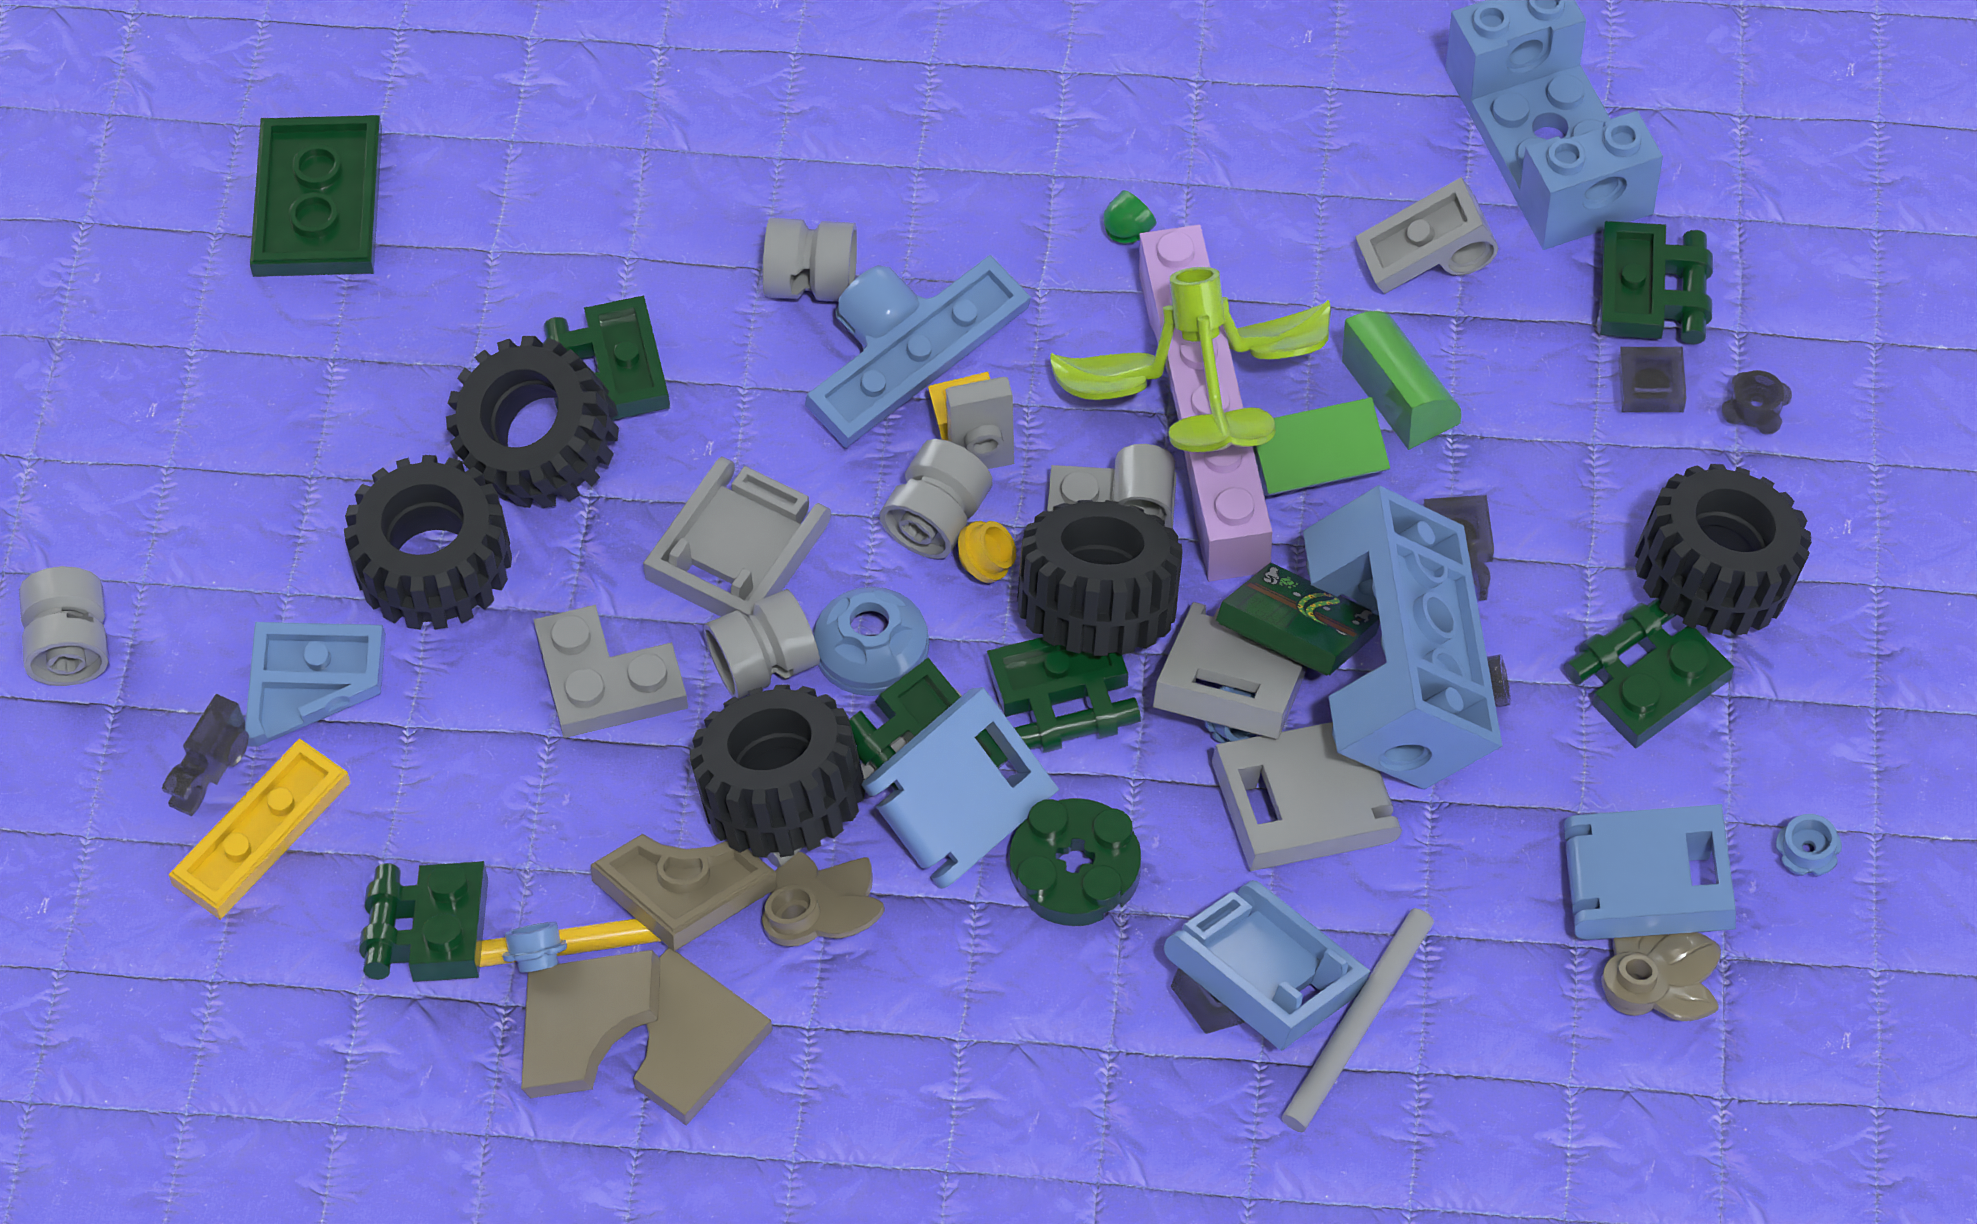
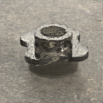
[1721,370,1792,434]

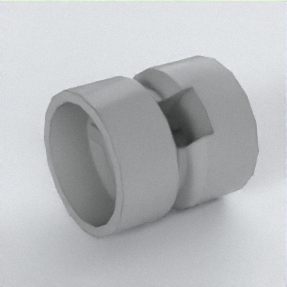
[763,218,857,302]
[880,439,993,559]
[19,566,108,686]
[703,589,820,699]

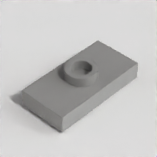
[946,377,1014,469]

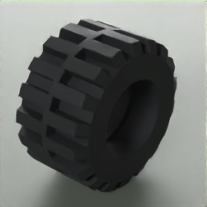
[446,336,619,508]
[344,455,512,630]
[1634,464,1812,635]
[1017,500,1183,656]
[690,685,865,858]

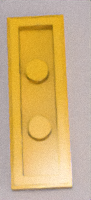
[168,738,350,920]

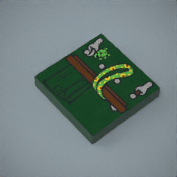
[1216,562,1380,676]

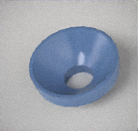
[814,586,929,696]

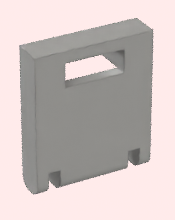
[643,456,831,617]
[1153,602,1308,739]
[1211,722,1402,871]

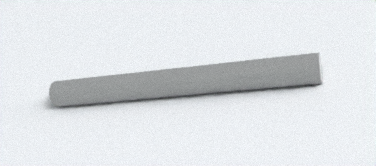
[1281,908,1434,1132]

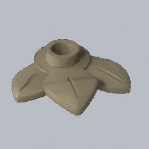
[762,852,885,946]
[1601,932,1721,1021]

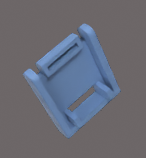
[862,687,1059,889]
[1564,804,1736,940]
[1164,880,1370,1051]

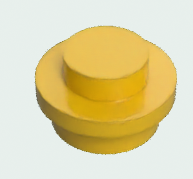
[958,521,1016,583]

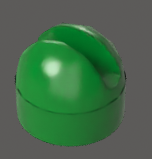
[1103,190,1157,244]

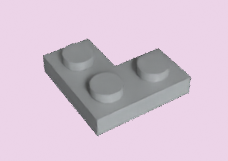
[533,605,688,738]

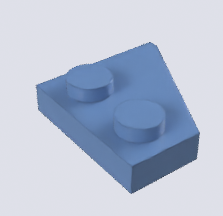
[244,622,386,747]

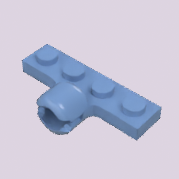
[805,255,1031,448]

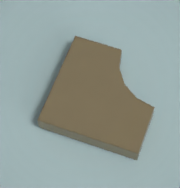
[591,834,777,951]
[633,947,773,1126]
[521,950,661,1098]

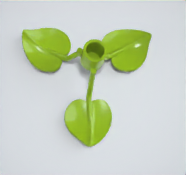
[1050,267,1331,452]

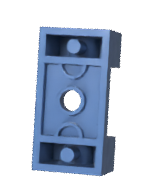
[1446,0,1663,250]
[1303,485,1502,790]

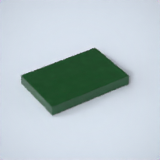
[250,115,382,277]

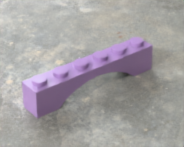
[1139,224,1272,582]

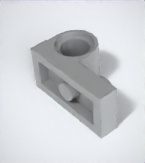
[1355,177,1499,294]
[1047,444,1176,528]

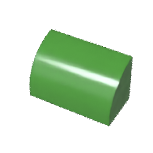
[1342,311,1462,450]
[1252,397,1390,496]

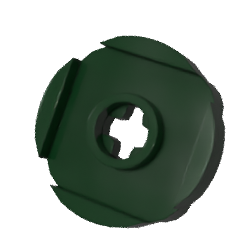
[1010,798,1141,926]

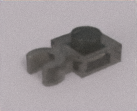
[1423,495,1494,601]
[162,694,249,816]

